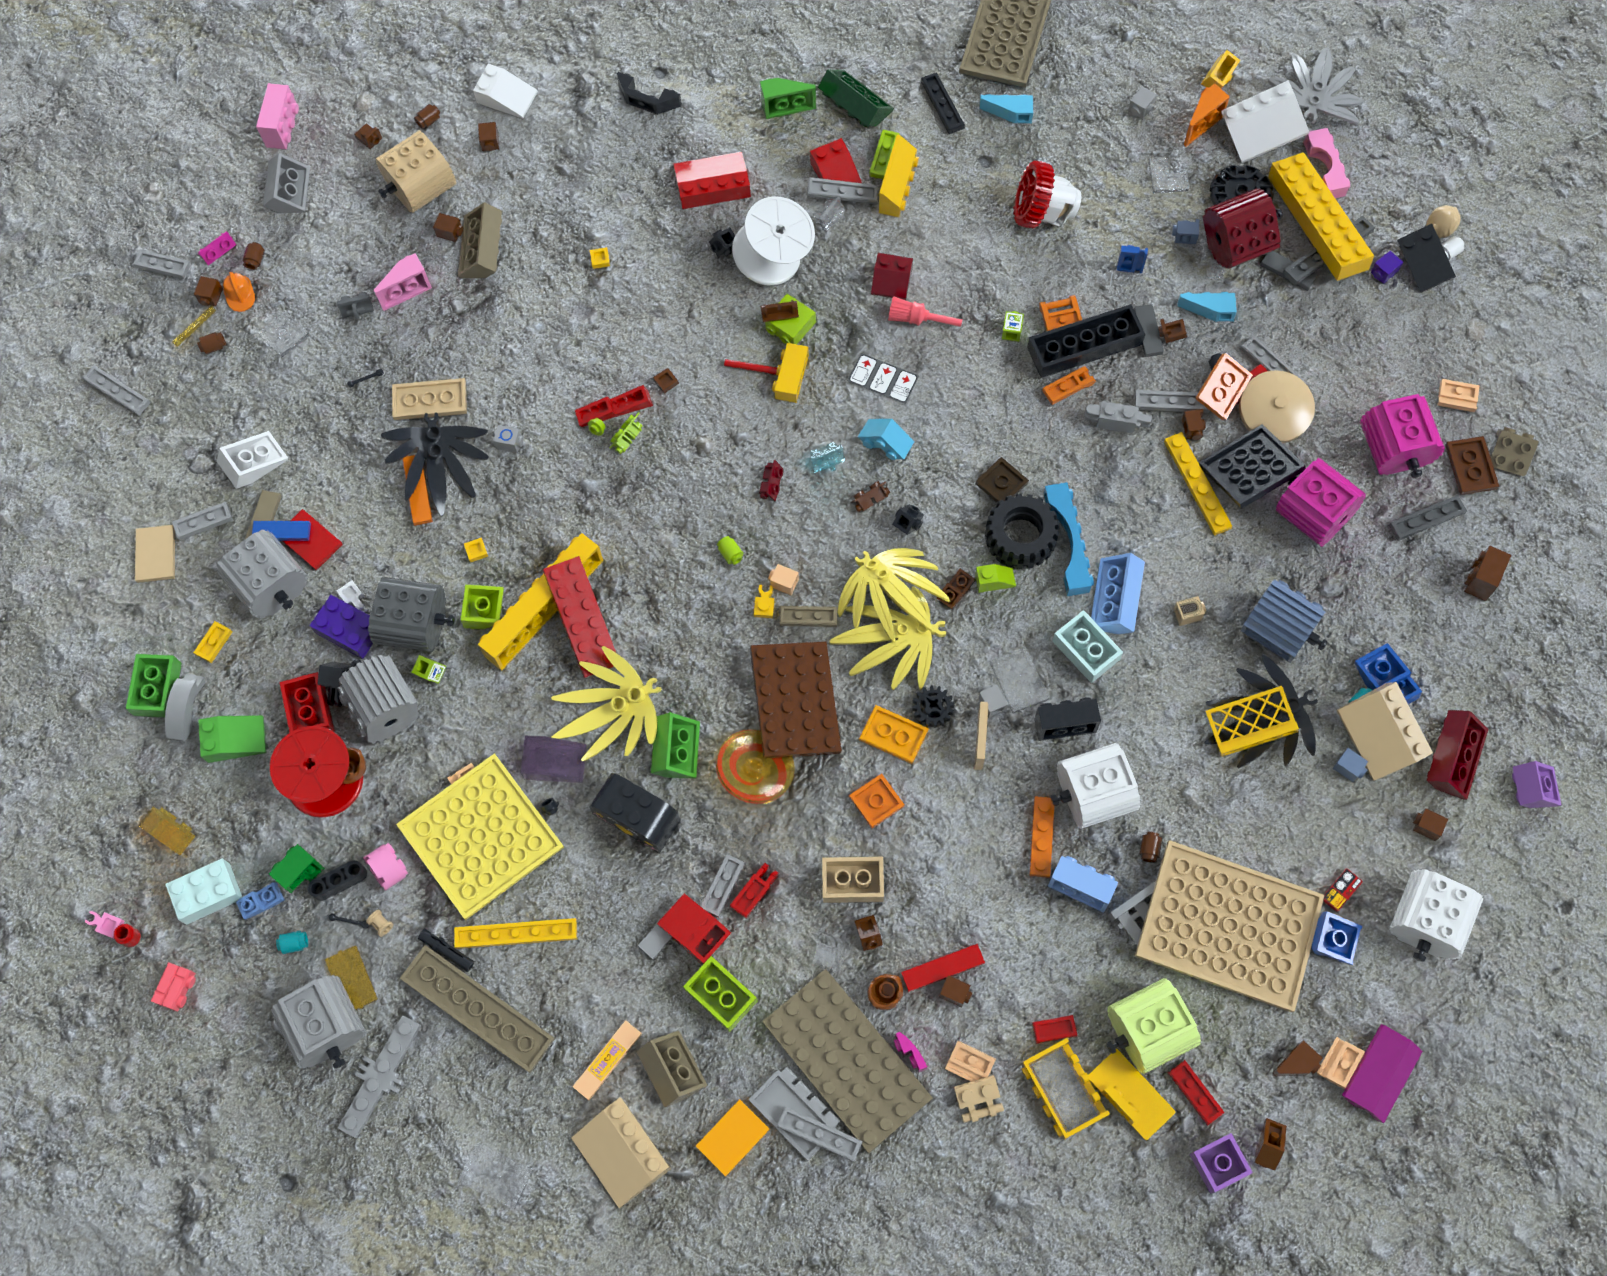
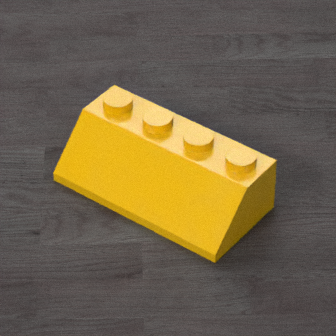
[879,135,919,217]

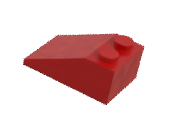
[810,138,862,203]

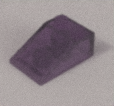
[521,735,587,783]

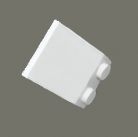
[473,64,538,119]
[217,431,288,489]

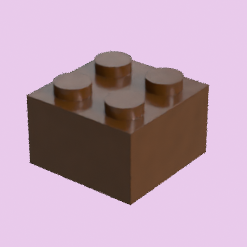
[1464,545,1512,601]

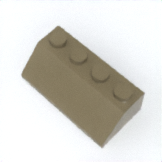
[458,202,502,278]

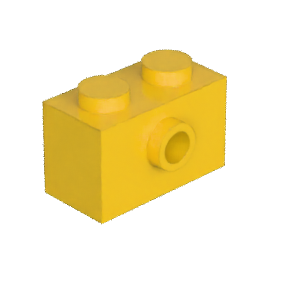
[1201,50,1240,88]

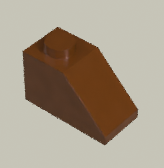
[1272,1040,1323,1076]
[1254,1118,1287,1171]

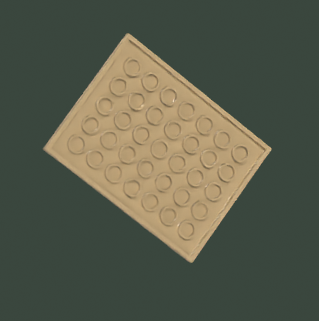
[1135,840,1324,1012]

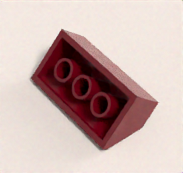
[1426,710,1489,800]

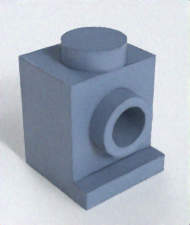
[1172,219,1199,244]

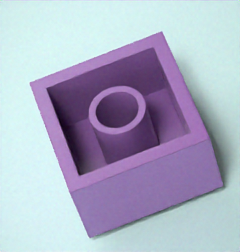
[1189,1133,1253,1194]

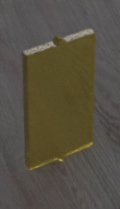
[325,945,378,1010]

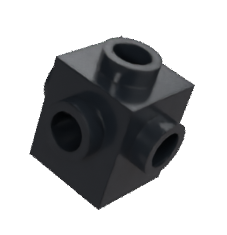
[709,227,735,257]
[892,504,925,535]

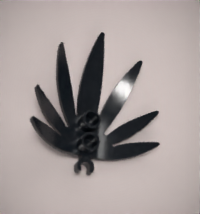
[381,412,489,517]
[1204,654,1318,769]

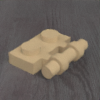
[954,1075,1004,1123]

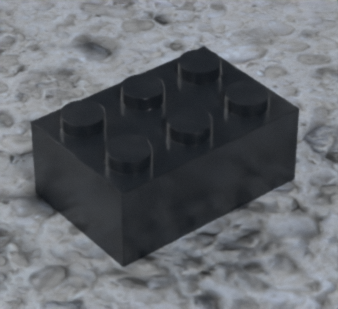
[1034,697,1101,741]

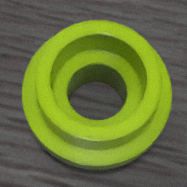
[588,418,606,436]

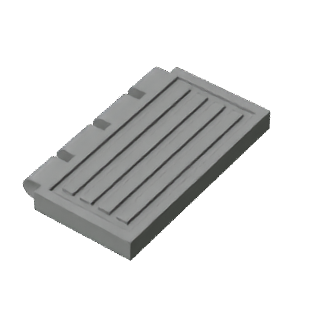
[749,1067,840,1161]

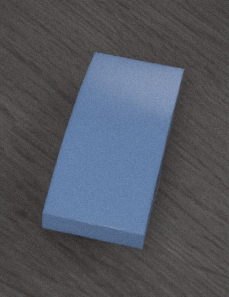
[236,882,284,919]

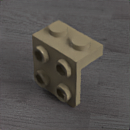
[1491,427,1539,476]

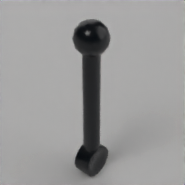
[347,369,384,388]
[328,913,370,929]

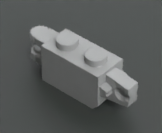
[1084,401,1152,433]

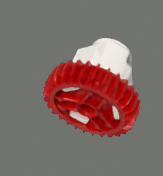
[1013,160,1081,228]

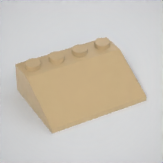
[1336,682,1433,781]
[572,1097,671,1209]

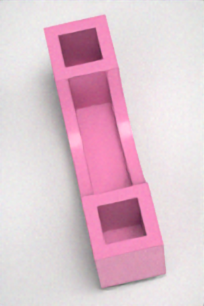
[1303,128,1350,198]

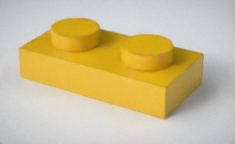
[193,621,233,663]

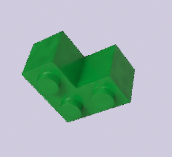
[269,844,325,893]

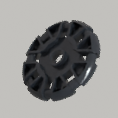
[1210,165,1274,205]

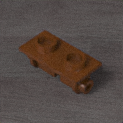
[760,300,799,322]
[850,481,890,512]

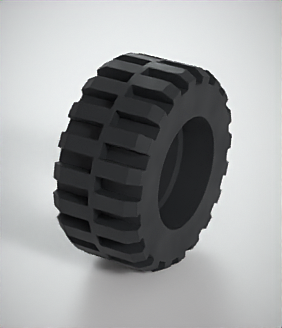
[985,493,1059,569]

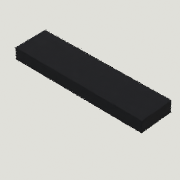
[921,72,965,134]

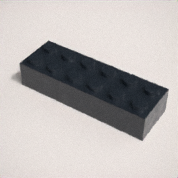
[1027,304,1145,378]

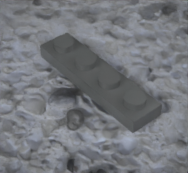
[1389,495,1467,541]

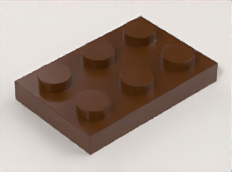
[1445,436,1500,495]

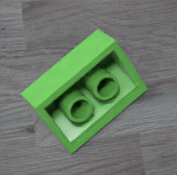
[651,712,700,779]

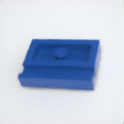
[1116,245,1148,273]

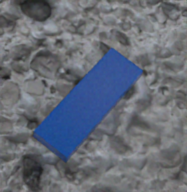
[252,521,311,541]

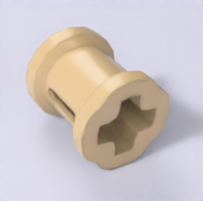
[366,910,394,937]

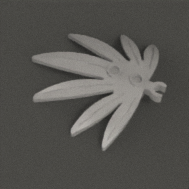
[1268,47,1363,126]

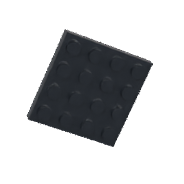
[1199,424,1306,509]

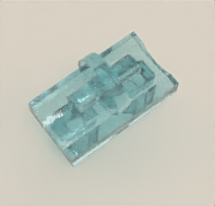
[810,442,845,472]

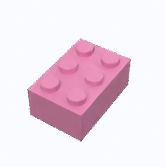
[256,83,299,149]

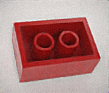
[279,672,335,732]

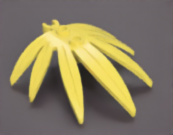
[837,548,950,643]
[830,586,946,690]
[551,646,662,761]

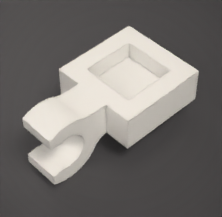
[337,580,367,612]

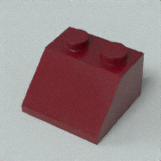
[871,253,913,300]

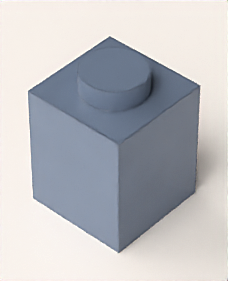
[1332,748,1368,782]

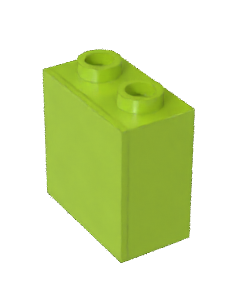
[765,294,816,345]

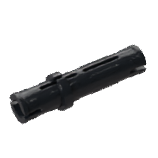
[418,928,475,972]

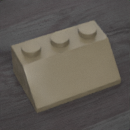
[636,1030,708,1107]

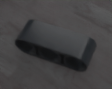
[307,860,367,901]

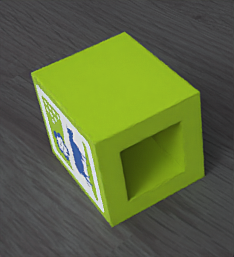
[1002,311,1024,342]
[411,655,446,684]

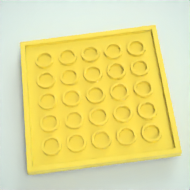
[396,753,564,920]

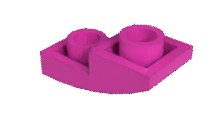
[893,1032,927,1072]

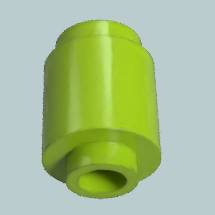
[717,536,744,565]

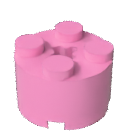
[363,843,408,891]

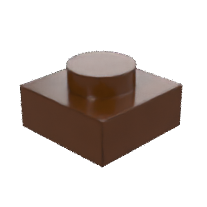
[653,368,679,394]

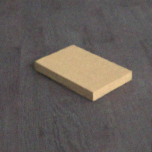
[135,525,175,583]
[974,701,988,770]

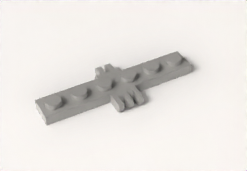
[338,1015,421,1139]

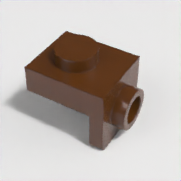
[1158,318,1187,343]

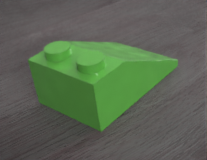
[760,78,816,119]
[198,715,266,763]

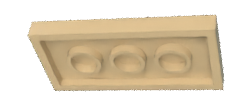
[392,378,467,420]

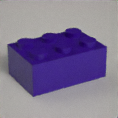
[309,595,373,659]

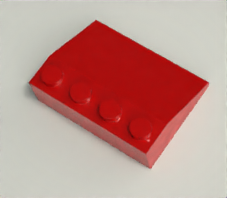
[674,152,751,209]

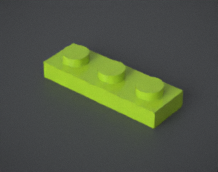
[869,129,900,179]

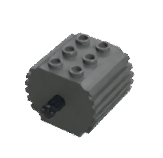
[368,577,455,652]

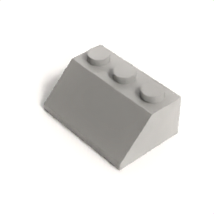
[263,153,310,213]

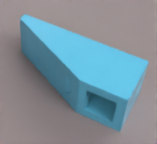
[980,94,1033,123]
[1177,292,1237,322]

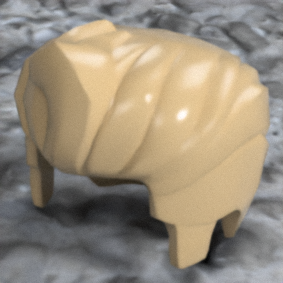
[1426,205,1461,239]

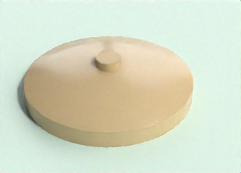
[1239,370,1315,443]

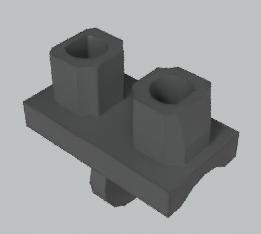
[337,292,374,319]

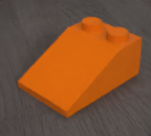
[1184,83,1230,147]

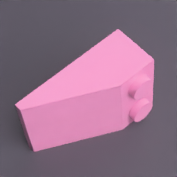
[374,253,432,311]

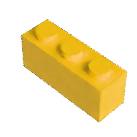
[772,343,809,403]

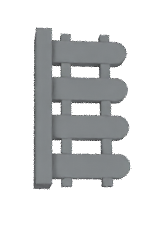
[1107,881,1156,947]

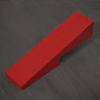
[575,385,653,427]

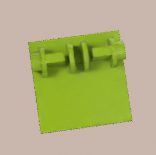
[609,412,642,454]

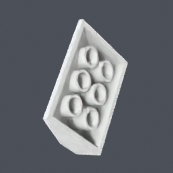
[1221,80,1310,163]

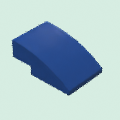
[1354,643,1422,704]

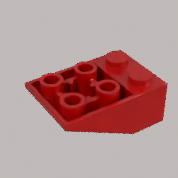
[657,893,731,965]

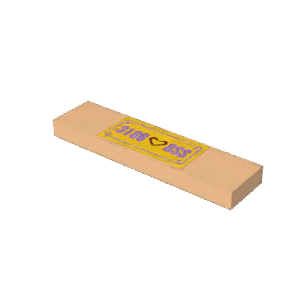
[573,1020,642,1100]

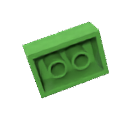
[126,654,182,718]

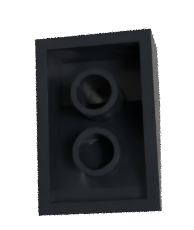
[1397,224,1456,293]

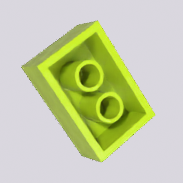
[683,956,758,1032]

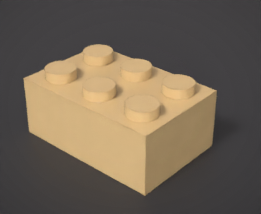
[822,857,884,903]

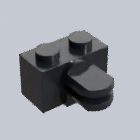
[317,662,351,707]

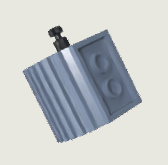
[1241,579,1327,663]

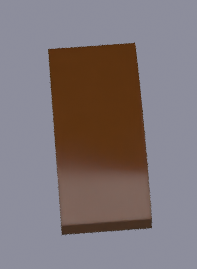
[937,568,976,609]

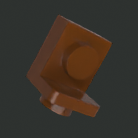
[354,123,382,149]
[854,915,883,951]

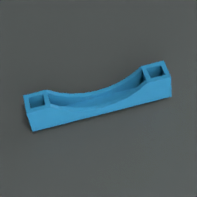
[1043,482,1094,596]

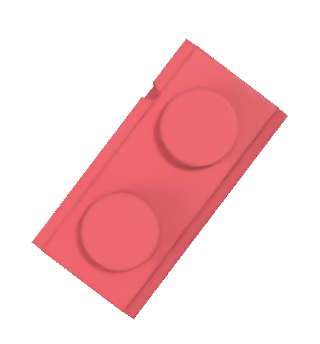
[151,962,196,1012]

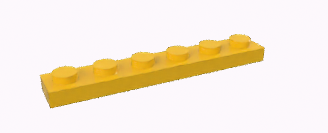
[1164,432,1232,536]
[454,918,577,949]

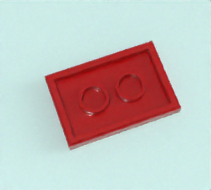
[282,509,343,571]

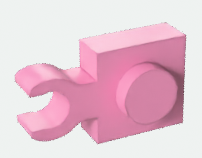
[85,911,125,939]

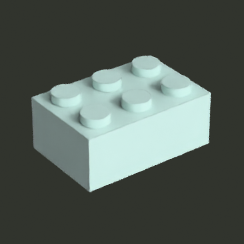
[1052,610,1123,683]
[166,858,243,925]

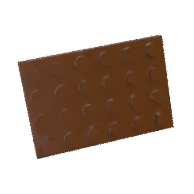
[750,641,842,759]

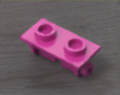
[198,231,236,266]

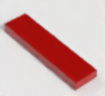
[901,944,985,993]

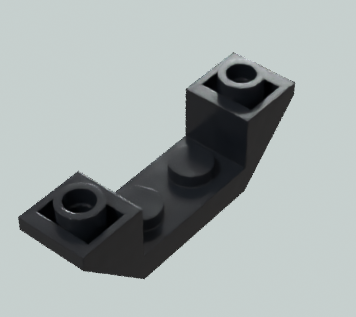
[617,72,682,115]

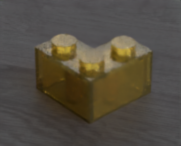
[138,806,195,855]

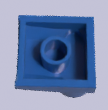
[1311,911,1362,965]

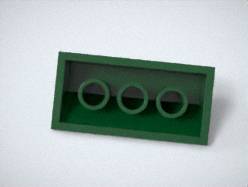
[818,69,894,128]

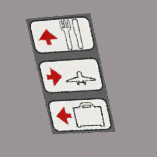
[847,353,919,404]

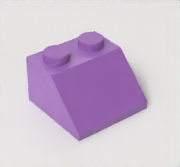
[1512,761,1562,808]

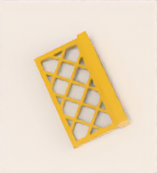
[1205,686,1299,757]

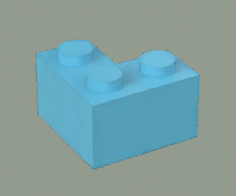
[858,419,914,460]

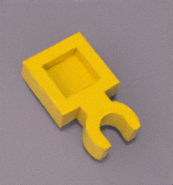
[754,585,775,618]

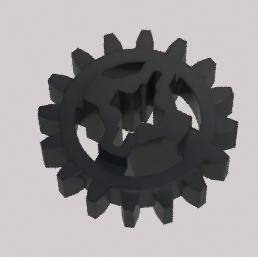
[912,685,955,728]

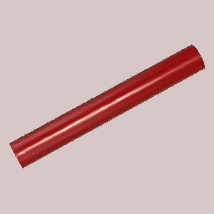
[724,359,777,375]

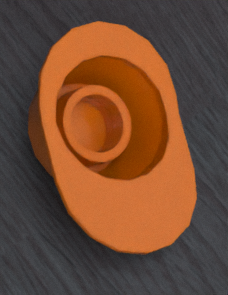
[223,272,255,312]

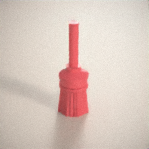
[888,296,962,327]

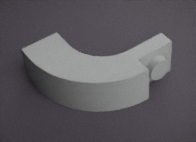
[165,674,205,741]

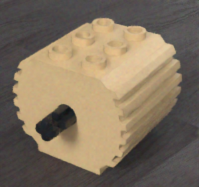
[376,130,456,213]

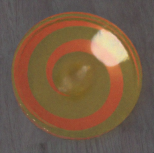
[716,729,795,804]

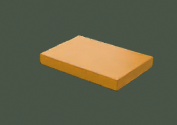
[859,705,929,764]
[696,1099,770,1177]

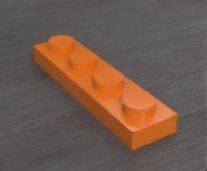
[1029,796,1054,878]

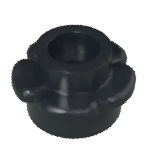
[540,798,559,816]

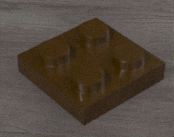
[975,457,1029,502]

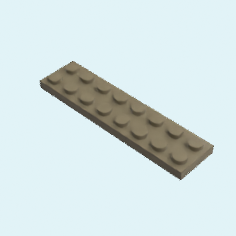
[400,945,555,1074]

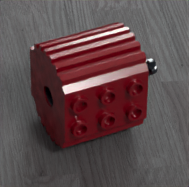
[1202,189,1283,269]

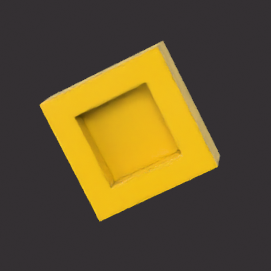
[590,247,610,269]
[464,537,488,563]

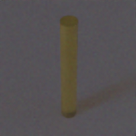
[172,306,216,347]

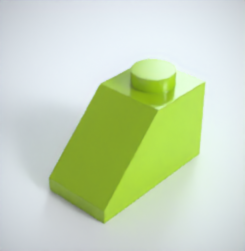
[975,564,1016,593]

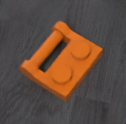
[1039,295,1082,331]

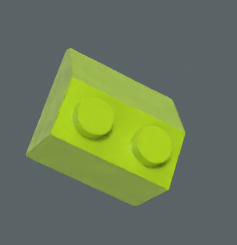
[461,584,504,629]

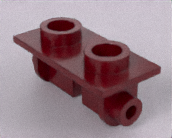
[759,460,783,502]

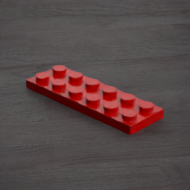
[542,556,616,678]

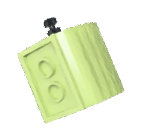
[1106,978,1201,1074]

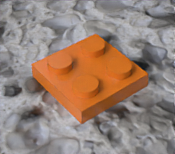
[849,773,905,829]

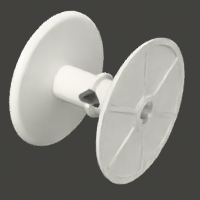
[732,197,815,285]

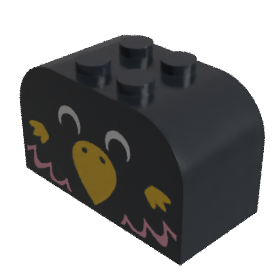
[589,773,681,854]

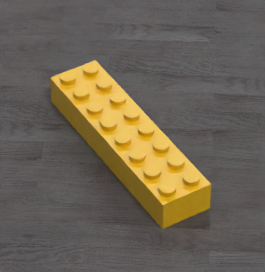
[1268,152,1374,281]
[478,533,604,671]

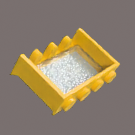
[1021,1038,1110,1140]

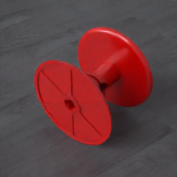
[270,726,363,818]

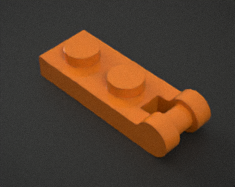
[1042,366,1096,405]

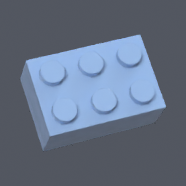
[1048,856,1118,913]

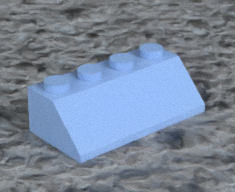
[1091,553,1145,634]

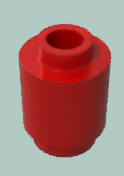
[114,924,141,948]

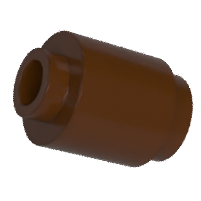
[414,104,440,129]
[243,242,265,270]
[197,332,227,355]
[1139,832,1162,863]

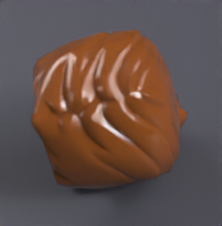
[342,747,366,784]
[867,974,903,1010]

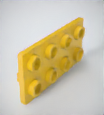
[1088,1049,1176,1140]

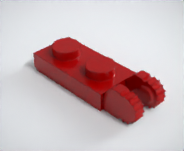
[730,863,779,919]

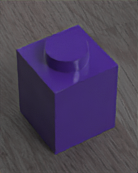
[1370,251,1403,284]

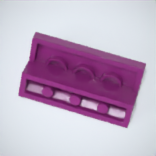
[1342,1024,1423,1123]

